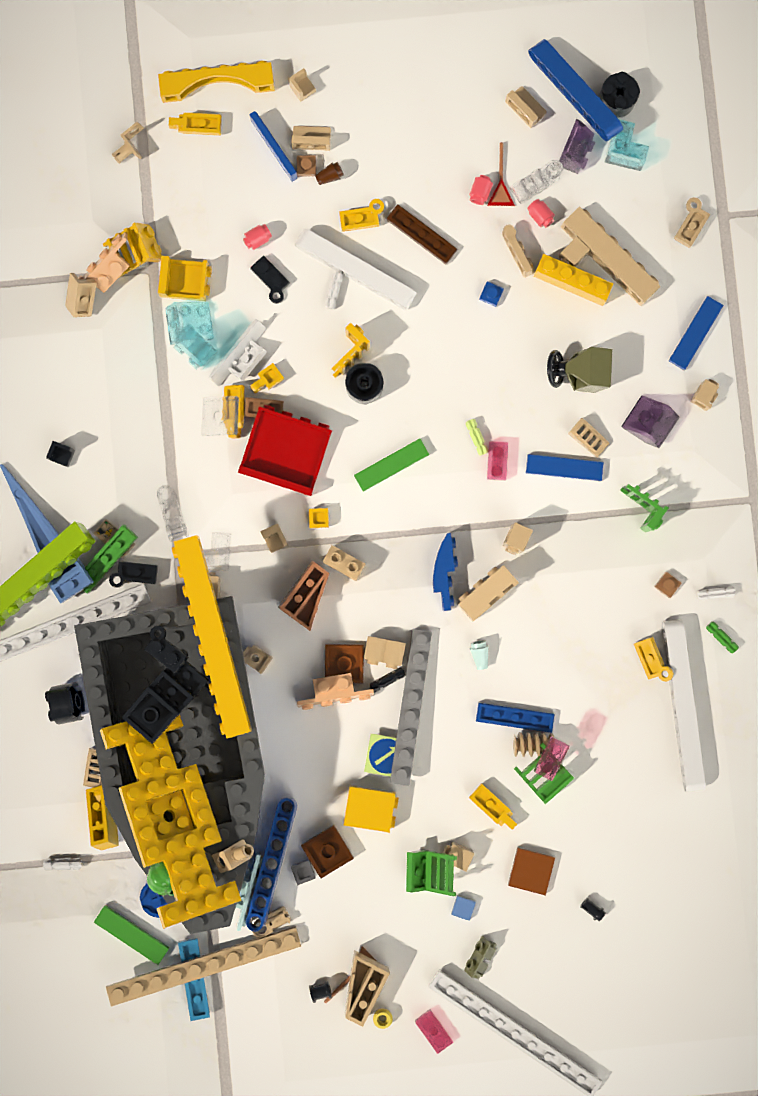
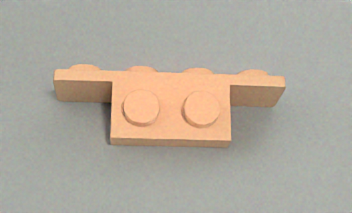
[78,232,129,293]
[297,673,374,710]

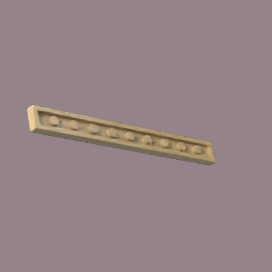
[106,926,301,1007]

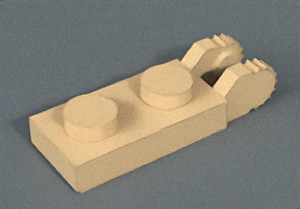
[502,224,533,278]

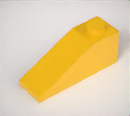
[86,785,119,851]

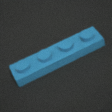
[178,938,210,1021]

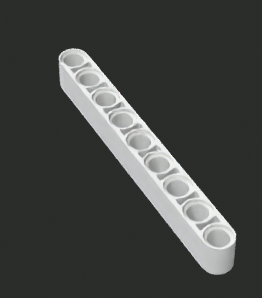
[662,619,706,792]

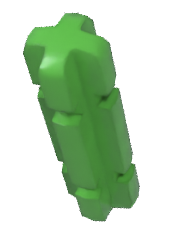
[706,622,739,654]

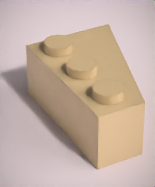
[457,565,519,622]
[345,950,390,1027]

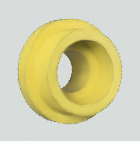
[373,1008,393,1029]

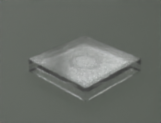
[201,396,239,436]

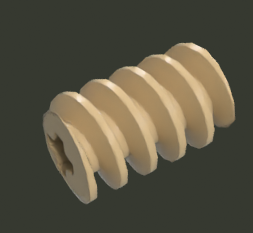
[513,732,554,758]

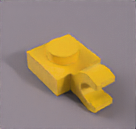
[250,363,284,394]

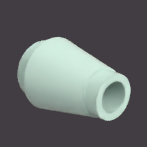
[470,641,489,670]

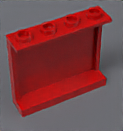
[238,404,333,496]

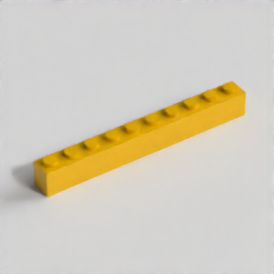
[172,535,252,738]

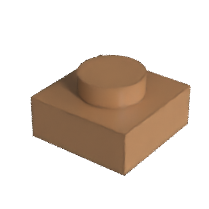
[297,156,316,177]
[654,571,682,598]

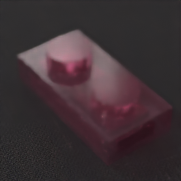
[487,441,508,481]
[534,736,570,781]
[415,1009,453,1054]

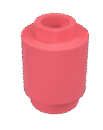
[469,175,493,205]
[527,199,555,228]
[243,224,272,250]

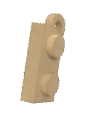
[674,197,710,248]

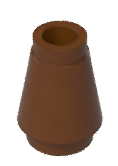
[315,162,344,185]

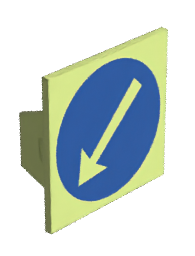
[364,734,396,777]

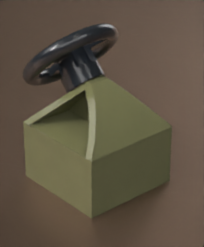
[547,347,613,393]

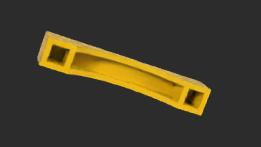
[158,61,275,103]

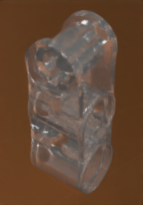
[510,160,563,204]
[157,485,189,542]

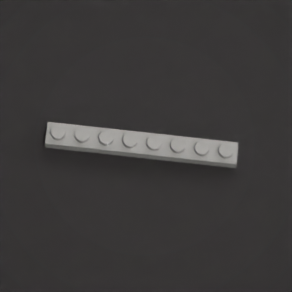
[390,629,432,786]

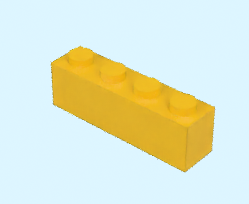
[533,254,613,306]

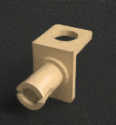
[112,122,144,164]
[212,840,254,873]

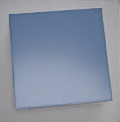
[451,895,476,921]

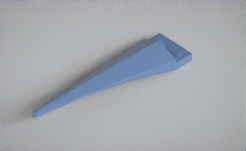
[0,464,94,604]

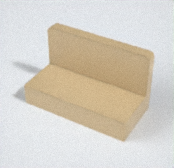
[505,86,547,128]
[291,126,331,151]
[65,273,97,317]

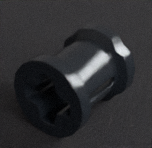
[309,981,332,1003]

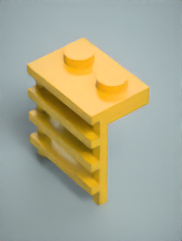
[103,222,162,278]
[331,322,370,378]

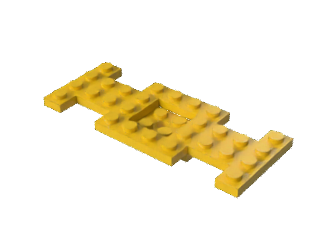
[100,715,241,929]

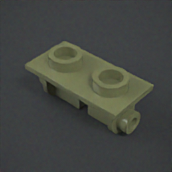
[464,936,497,980]

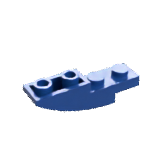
[433,533,458,611]

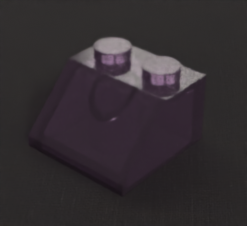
[557,119,595,174]
[621,395,680,448]

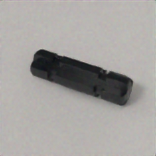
[369,667,406,693]

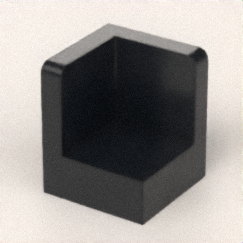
[46,441,75,468]

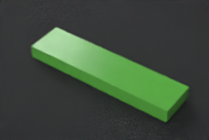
[354,438,430,492]
[83,524,139,594]
[93,905,170,965]

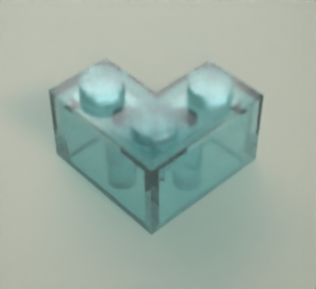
[604,119,649,172]
[173,324,217,371]

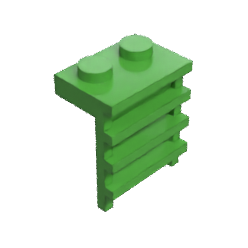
[620,484,669,532]
[514,742,574,805]
[406,850,457,897]

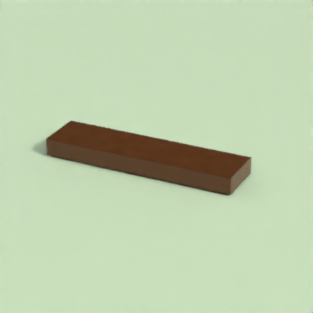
[386,204,458,265]

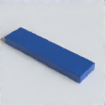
[249,111,298,182]
[668,296,724,371]
[525,454,604,482]
[476,702,555,733]

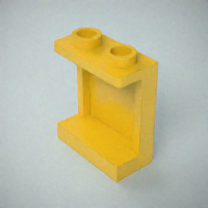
[158,256,212,301]
[344,785,399,833]

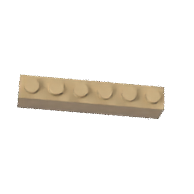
[561,206,661,306]

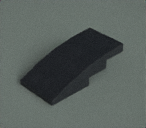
[122,661,209,744]

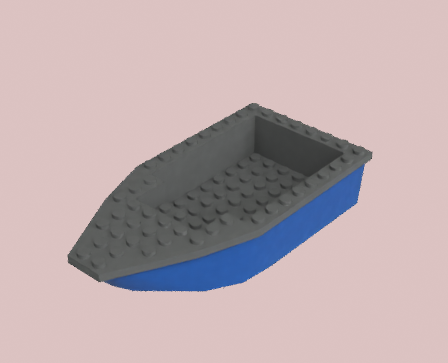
[74,596,265,934]

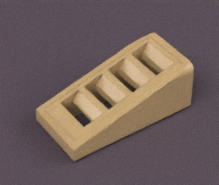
[568,418,609,458]
[83,747,102,788]

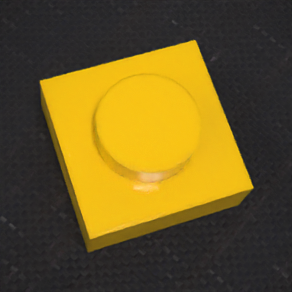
[309,508,329,528]

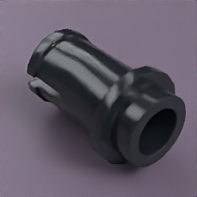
[580,898,606,922]

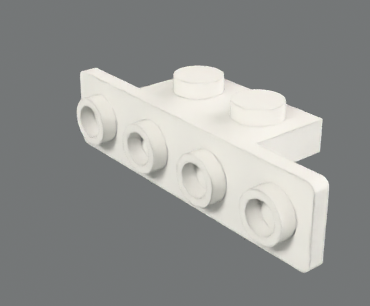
[208,319,267,387]

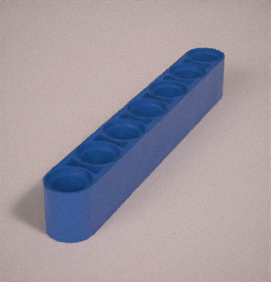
[528,39,623,142]
[246,797,297,932]

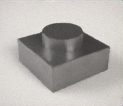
[291,859,316,886]

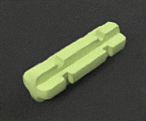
[466,419,488,456]

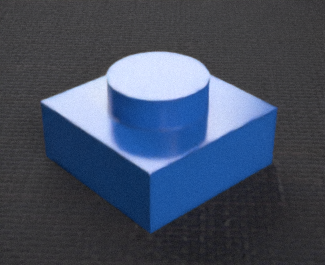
[479,281,504,307]

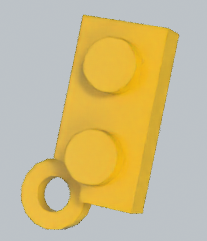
[339,199,384,232]
[634,637,674,682]

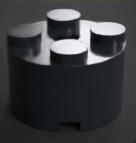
[599,71,640,118]
[345,363,384,405]
[45,682,85,725]

